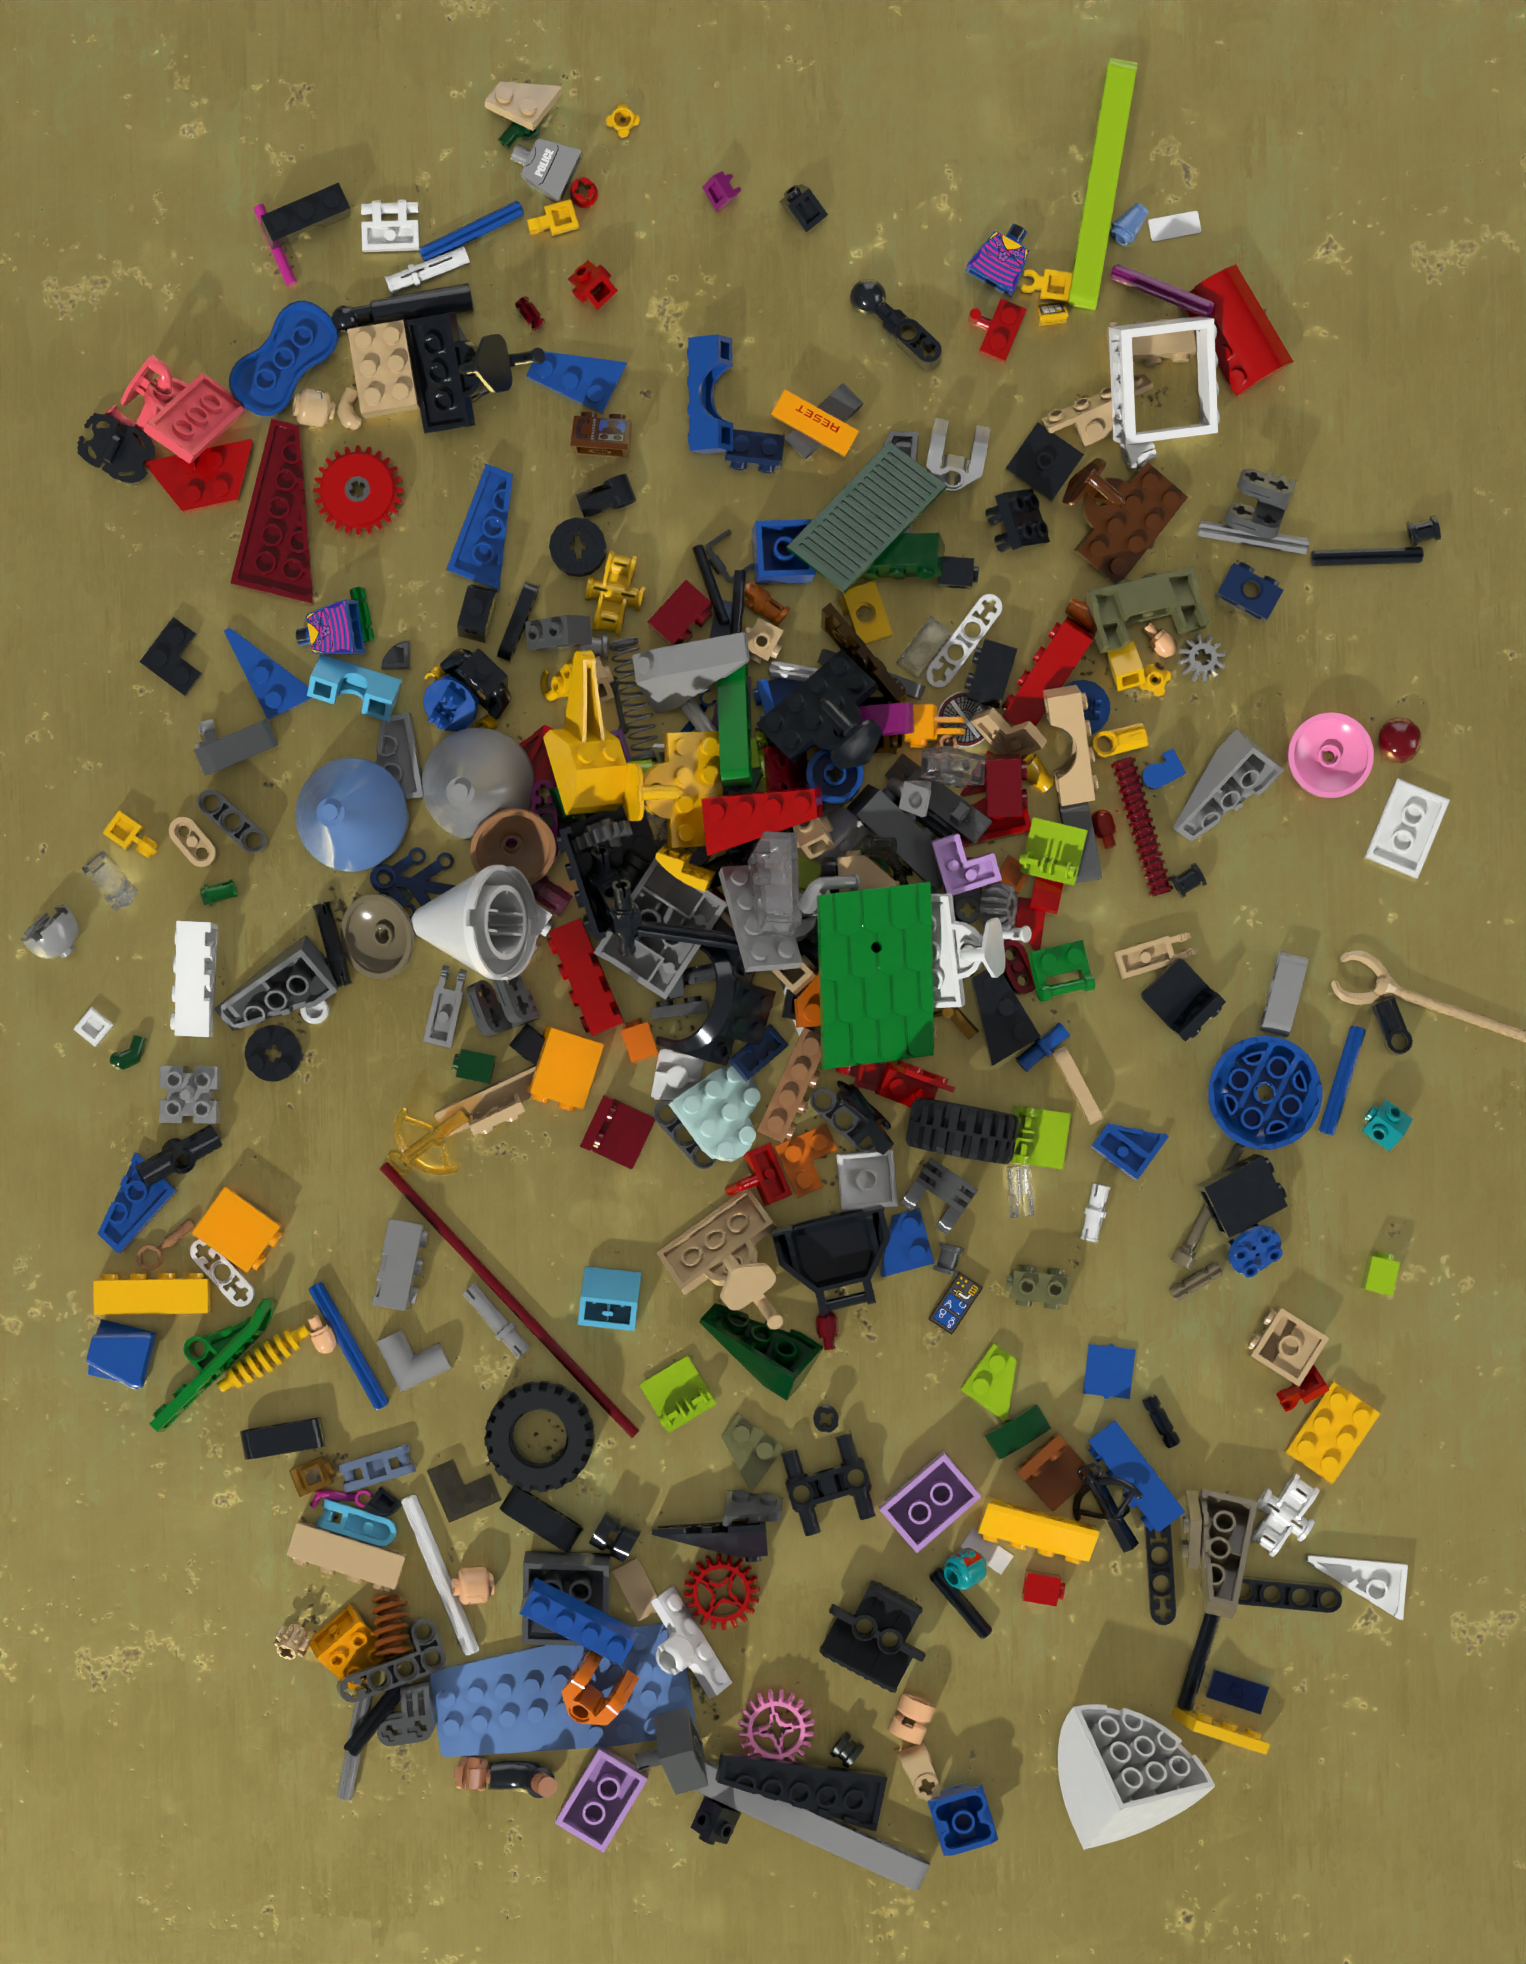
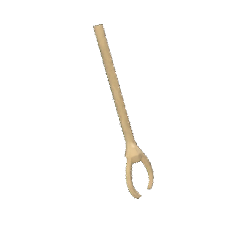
[1331,950,1526,1043]

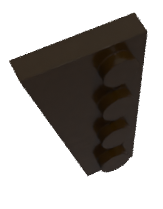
[821,602,906,704]

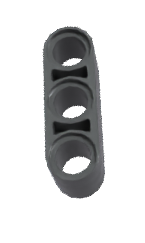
[785,383,864,460]
[193,718,279,776]
[197,789,269,854]
[1058,802,1102,884]
[810,1088,875,1152]
[653,1100,716,1169]

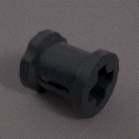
[1406,515,1441,547]
[1170,863,1207,898]
[813,1405,839,1433]

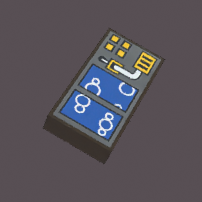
[928,1272,983,1335]

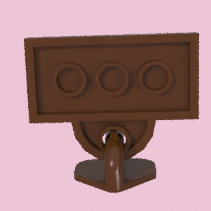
[1062,458,1188,585]

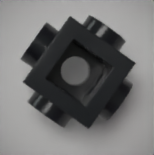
[690,1796,741,1845]

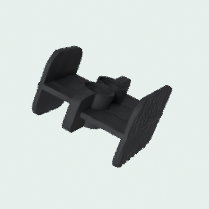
[819,1580,926,1693]

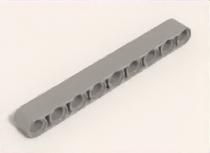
[695,1760,930,1891]

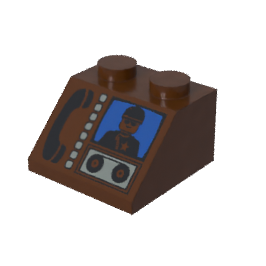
[570,412,632,458]

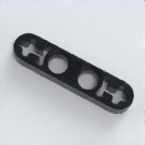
[1144,1524,1176,1625]

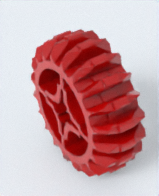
[683,1552,760,1630]

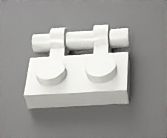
[361,199,420,252]

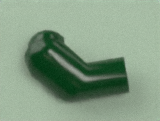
[110,1035,147,1070]

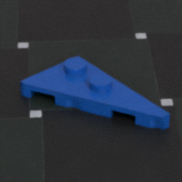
[224,628,313,720]

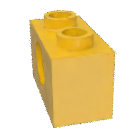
[838,580,892,645]

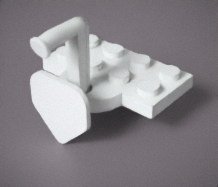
[931,893,1032,1008]

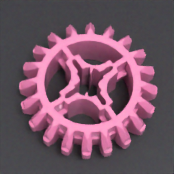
[738,1689,814,1762]

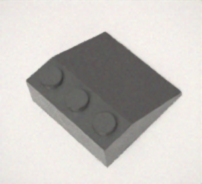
[522,1551,611,1646]

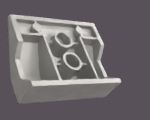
[594,858,727,1000]

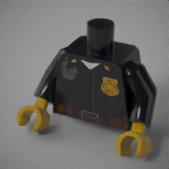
[425,648,511,729]

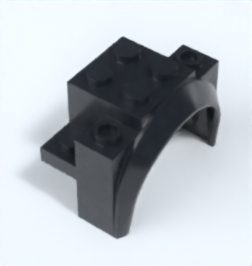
[656,945,776,1066]

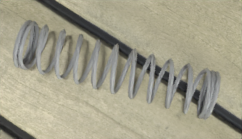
[608,637,659,761]

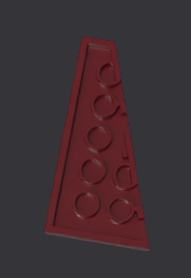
[230,418,314,605]

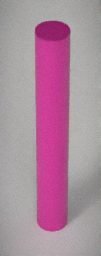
[253,204,297,286]

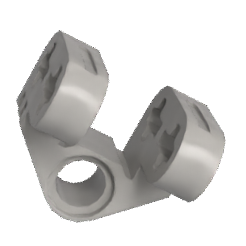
[926,417,991,491]

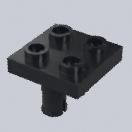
[985,488,1050,553]

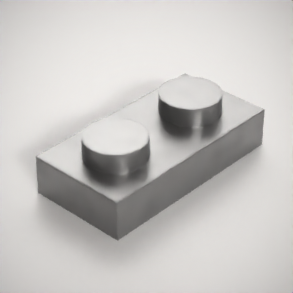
[651,996,709,1020]

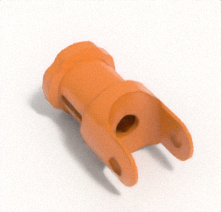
[744,582,791,627]

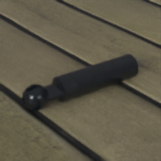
[332,283,474,333]

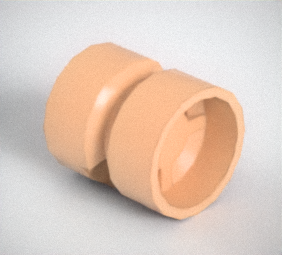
[887,1693,936,1745]

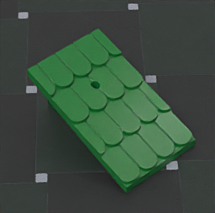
[817,882,934,1070]

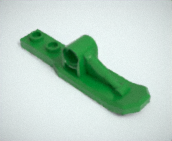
[149,1298,276,1432]

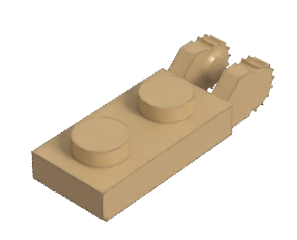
[1114,931,1197,980]

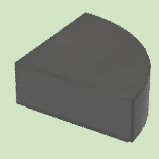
[381,641,411,670]

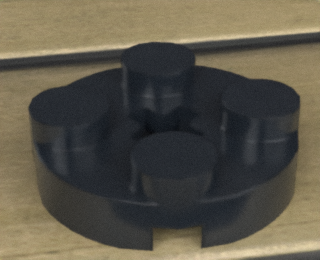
[245,1025,303,1082]

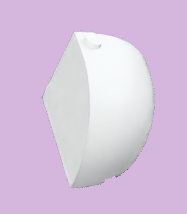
[1058,1704,1215,1850]

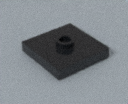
[1005,422,1084,502]

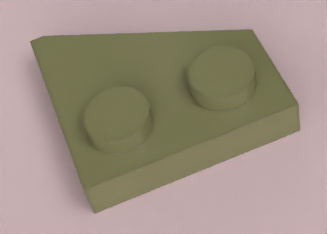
[722,1413,784,1491]

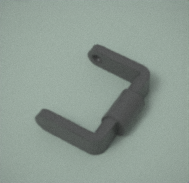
[705,529,754,583]

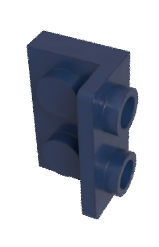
[725,429,785,474]

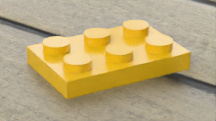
[1285,1381,1380,1484]

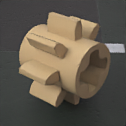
[273,1624,311,1660]

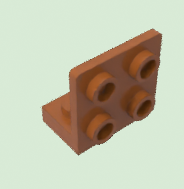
[1014,1431,1094,1511]

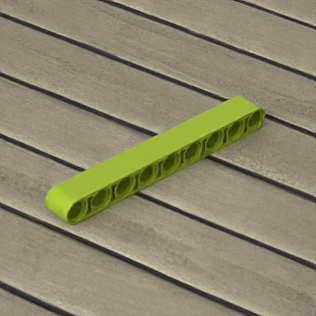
[1067,58,1138,310]

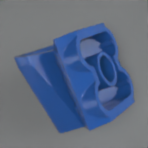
[86,1319,156,1390]
[927,1783,999,1856]

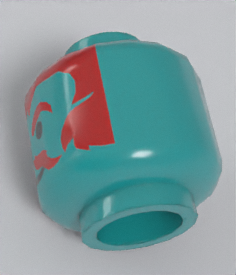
[944,1548,987,1590]

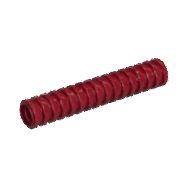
[1111,757,1173,897]

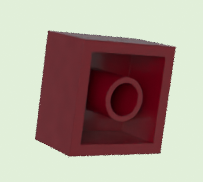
[647,580,712,646]
[985,754,1028,817]

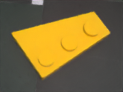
[1171,1706,1270,1755]

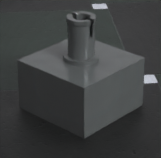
[635,1707,708,1795]

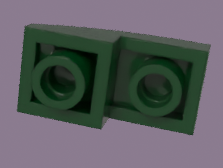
[985,1404,1051,1460]

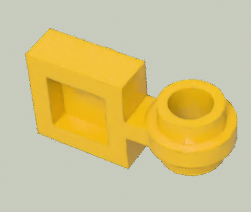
[102,810,158,859]

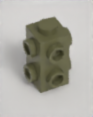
[1005,1265,1071,1309]

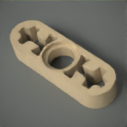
[1052,1046,1103,1125]

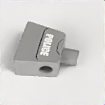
[511,139,583,203]

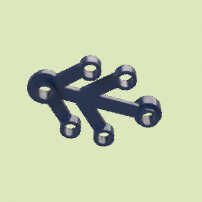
[370,847,455,920]

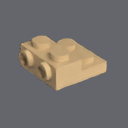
[1247,1306,1330,1386]

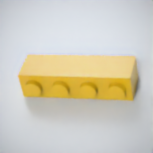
[93,1272,212,1315]

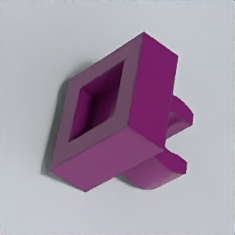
[702,171,741,211]

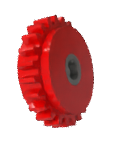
[313,445,404,537]

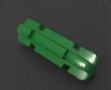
[350,587,375,643]

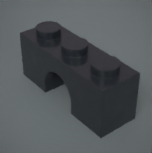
[261,182,351,250]

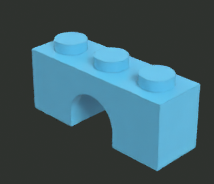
[307,654,402,722]

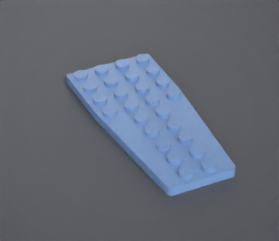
[430,1622,696,1757]

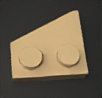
[485,82,562,131]

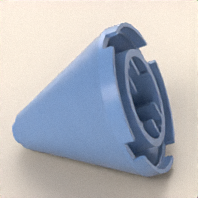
[296,758,409,872]

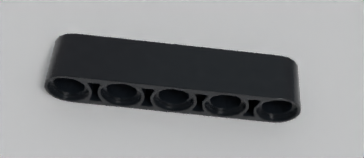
[1200,1576,1342,1613]

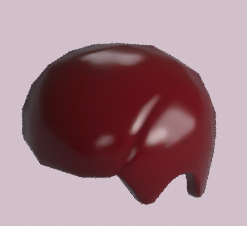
[1378,717,1422,764]

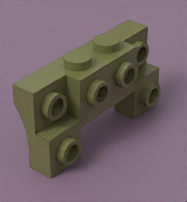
[1084,567,1209,654]

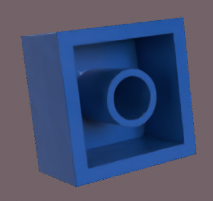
[752,519,815,584]

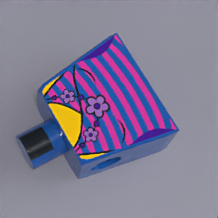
[965,224,1030,298]
[296,599,366,654]

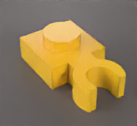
[1021,269,1073,303]

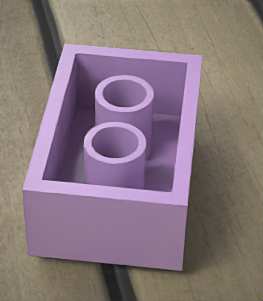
[879,1451,982,1553]
[555,1745,649,1853]

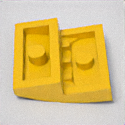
[655,844,716,892]

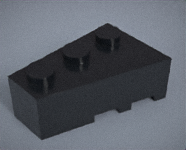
[971,969,1041,1066]

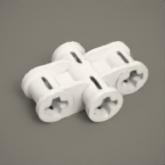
[1250,1473,1320,1557]

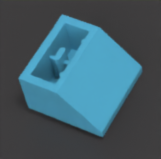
[578,1266,642,1331]

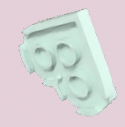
[668,1066,761,1162]

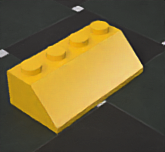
[977,1497,1099,1564]

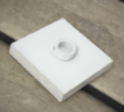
[836,1149,898,1211]

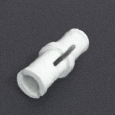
[1080,1183,1110,1242]

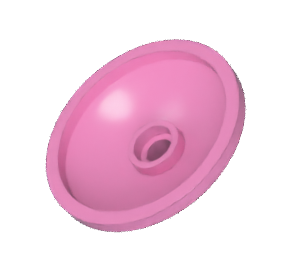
[1288,712,1374,798]

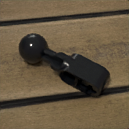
[850,279,942,370]

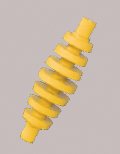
[217,1324,310,1392]

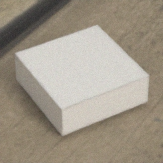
[74,1007,114,1047]

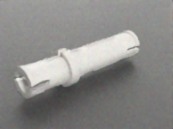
[384,246,470,294]

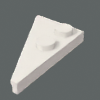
[1307,1555,1408,1620]

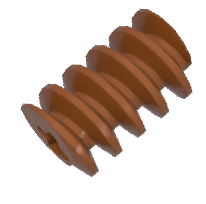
[372,1595,411,1657]

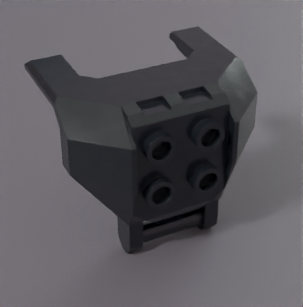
[771,1204,890,1316]

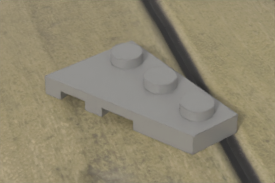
[376,712,424,800]

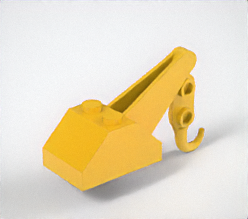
[540,650,627,815]

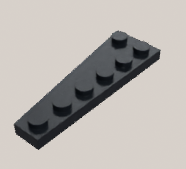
[715,1752,888,1831]

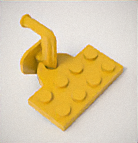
[622,731,723,848]

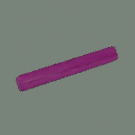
[1110,264,1214,317]

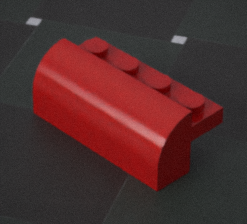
[1185,264,1294,396]

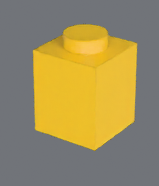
[1107,641,1145,691]

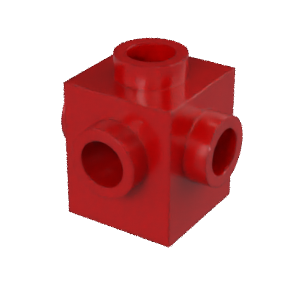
[568,260,618,310]

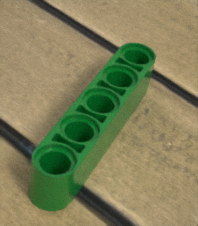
[717,663,752,787]

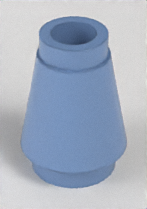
[1109,203,1149,246]

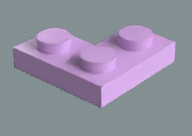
[930,833,1002,896]

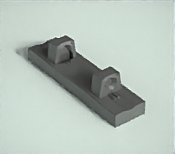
[885,753,992,845]

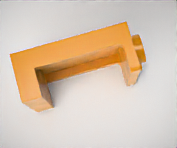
[526,1025,604,1112]
[192,1186,283,1273]

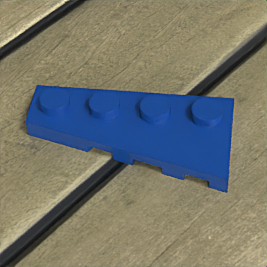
[446,464,513,591]

